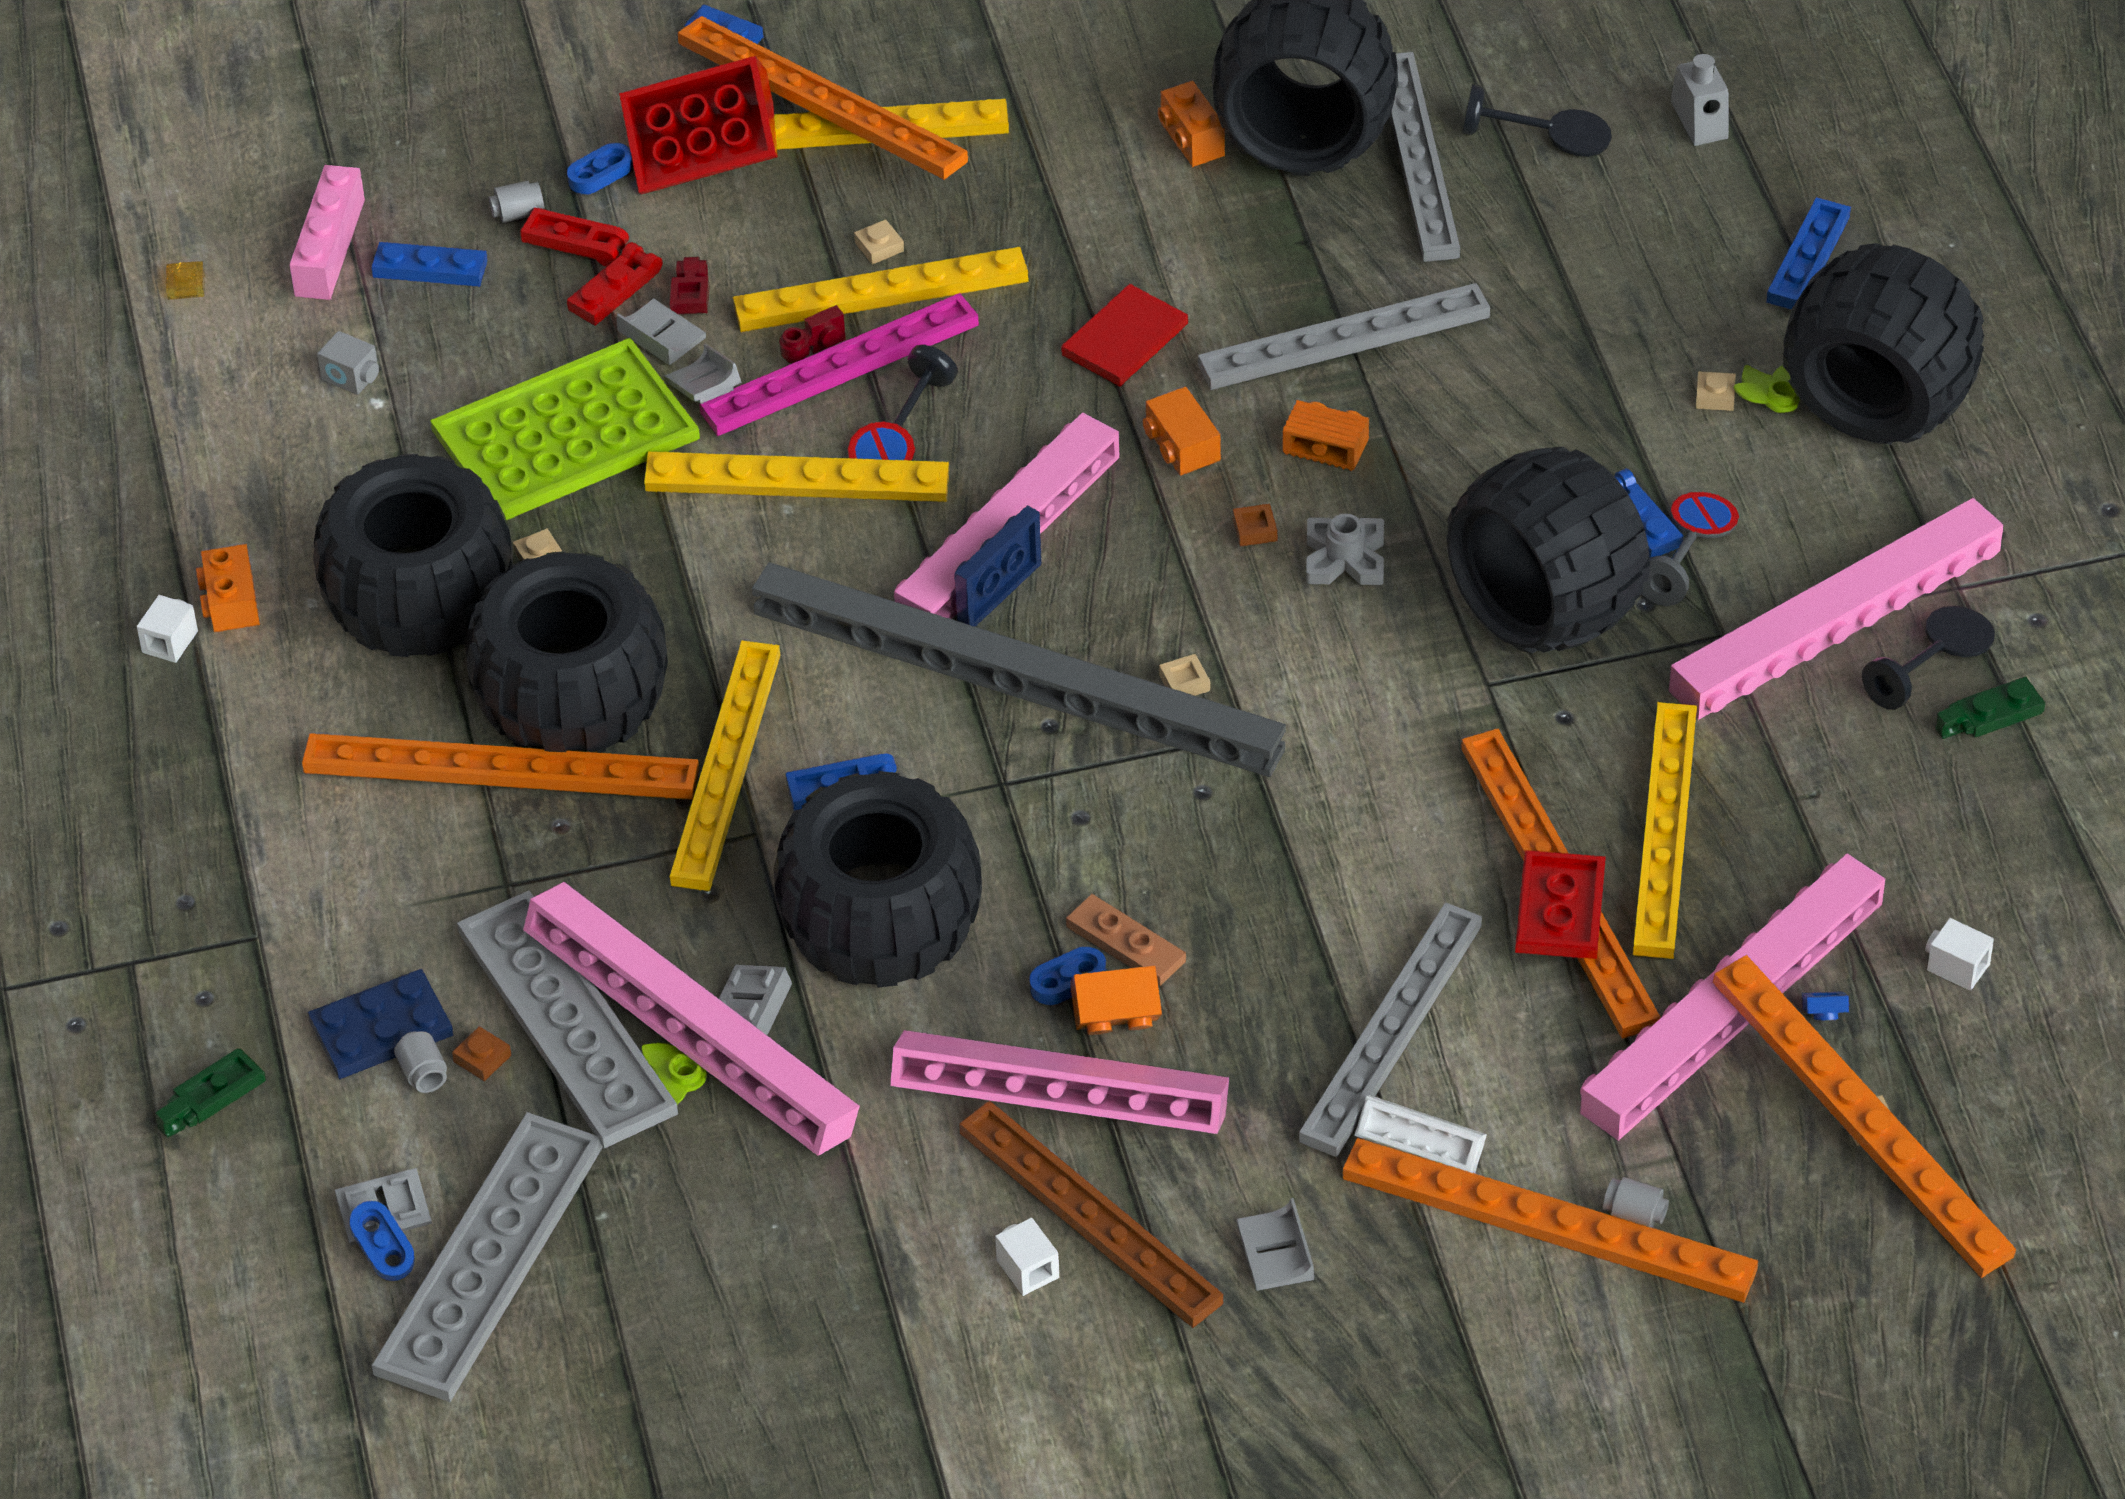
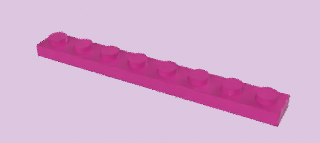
[699,293,979,436]

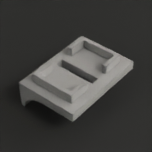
[617,298,706,365]
[664,344,742,404]
[719,965,792,1035]
[335,1168,432,1246]
[1237,1198,1314,1291]

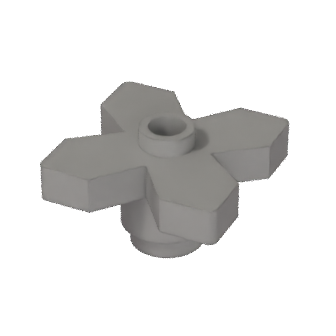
[1306,514,1384,585]

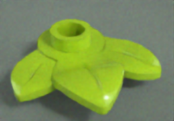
[1733,365,1800,413]
[642,1043,707,1104]

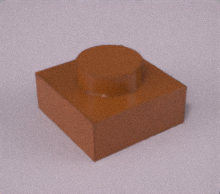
[1233,503,1278,547]
[452,1026,512,1081]

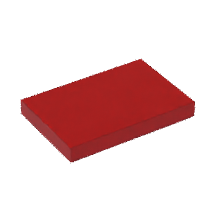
[1061,284,1188,387]
[1515,850,1606,959]

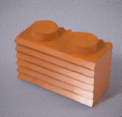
[1283,400,1369,471]

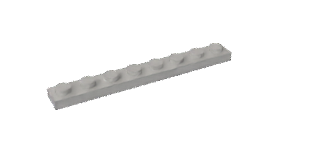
[1390,52,1460,262]
[1198,283,1490,390]
[1299,902,1482,1158]

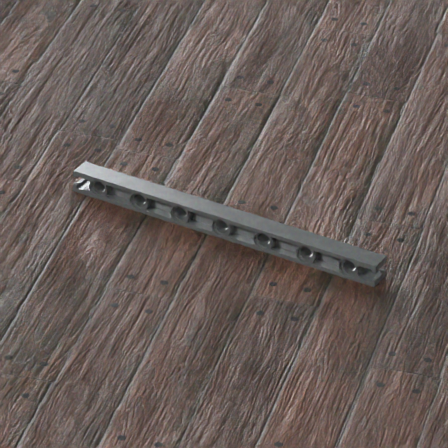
[752,562,1286,777]

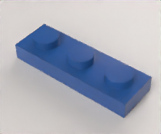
[371,242,488,287]

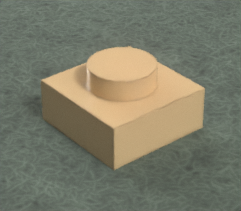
[854,219,904,265]
[1696,371,1736,411]
[513,528,562,561]
[1159,654,1210,696]

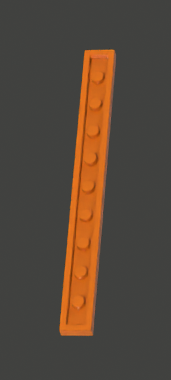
[678,16,968,180]
[1461,728,1661,1039]
[302,733,699,800]
[1712,954,2016,1278]
[1343,1138,1758,1303]

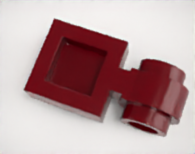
[670,256,710,314]
[779,305,846,364]

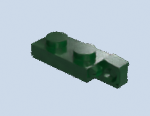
[1935,676,2045,739]
[155,1048,266,1138]

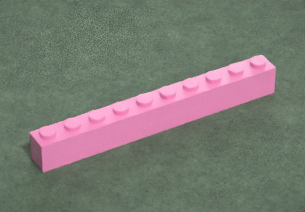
[1669,498,2003,720]
[1580,853,1885,1141]
[523,882,860,1156]

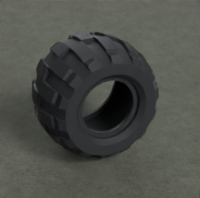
[1211,0,1398,176]
[1782,243,1984,445]
[1446,446,1650,654]
[313,454,513,657]
[465,551,668,753]
[773,771,982,987]

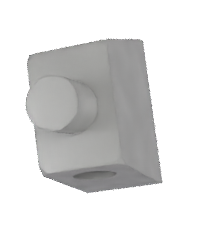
[1671,54,1729,146]

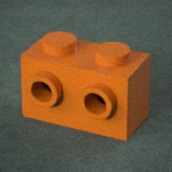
[1158,81,1225,167]
[1143,387,1221,476]
[196,544,260,632]
[1070,966,1162,1035]

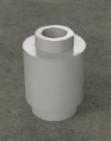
[489,180,544,223]
[394,1032,447,1093]
[1603,1177,1669,1228]

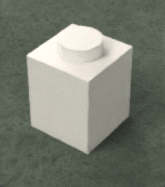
[137,595,198,663]
[1925,918,1994,991]
[995,1218,1059,1296]

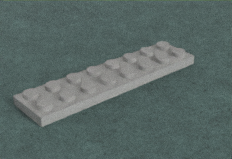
[457,890,678,1148]
[372,1112,603,1402]

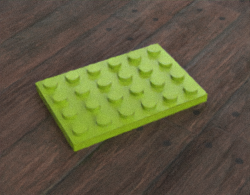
[430,338,700,520]

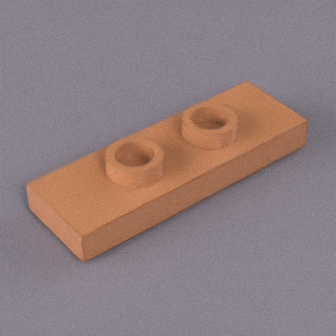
[1066,894,1186,986]

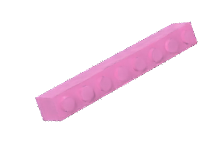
[894,412,1119,619]
[890,1030,1229,1134]

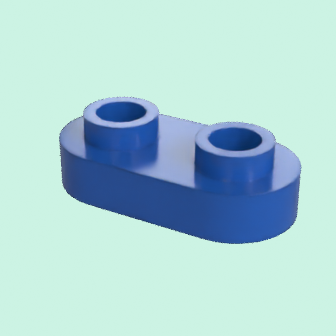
[567,143,633,194]
[1030,947,1106,1005]
[350,1201,415,1281]

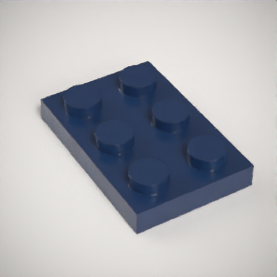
[954,505,1042,627]
[308,969,454,1079]

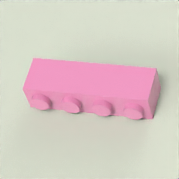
[289,165,365,300]

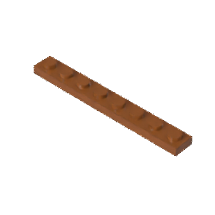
[959,1100,1223,1328]

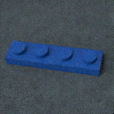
[1766,197,1851,309]

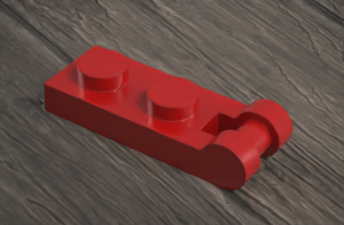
[520,207,629,267]
[567,242,663,326]

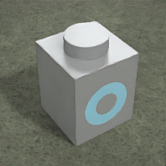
[317,331,379,395]

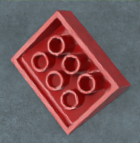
[619,56,778,195]

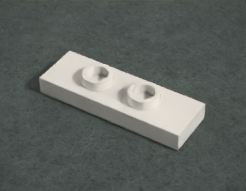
[1355,1095,1487,1173]

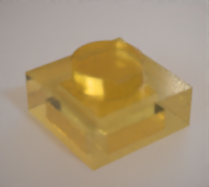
[166,261,205,300]

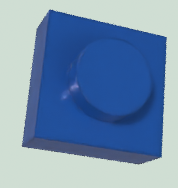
[1802,991,1849,1020]

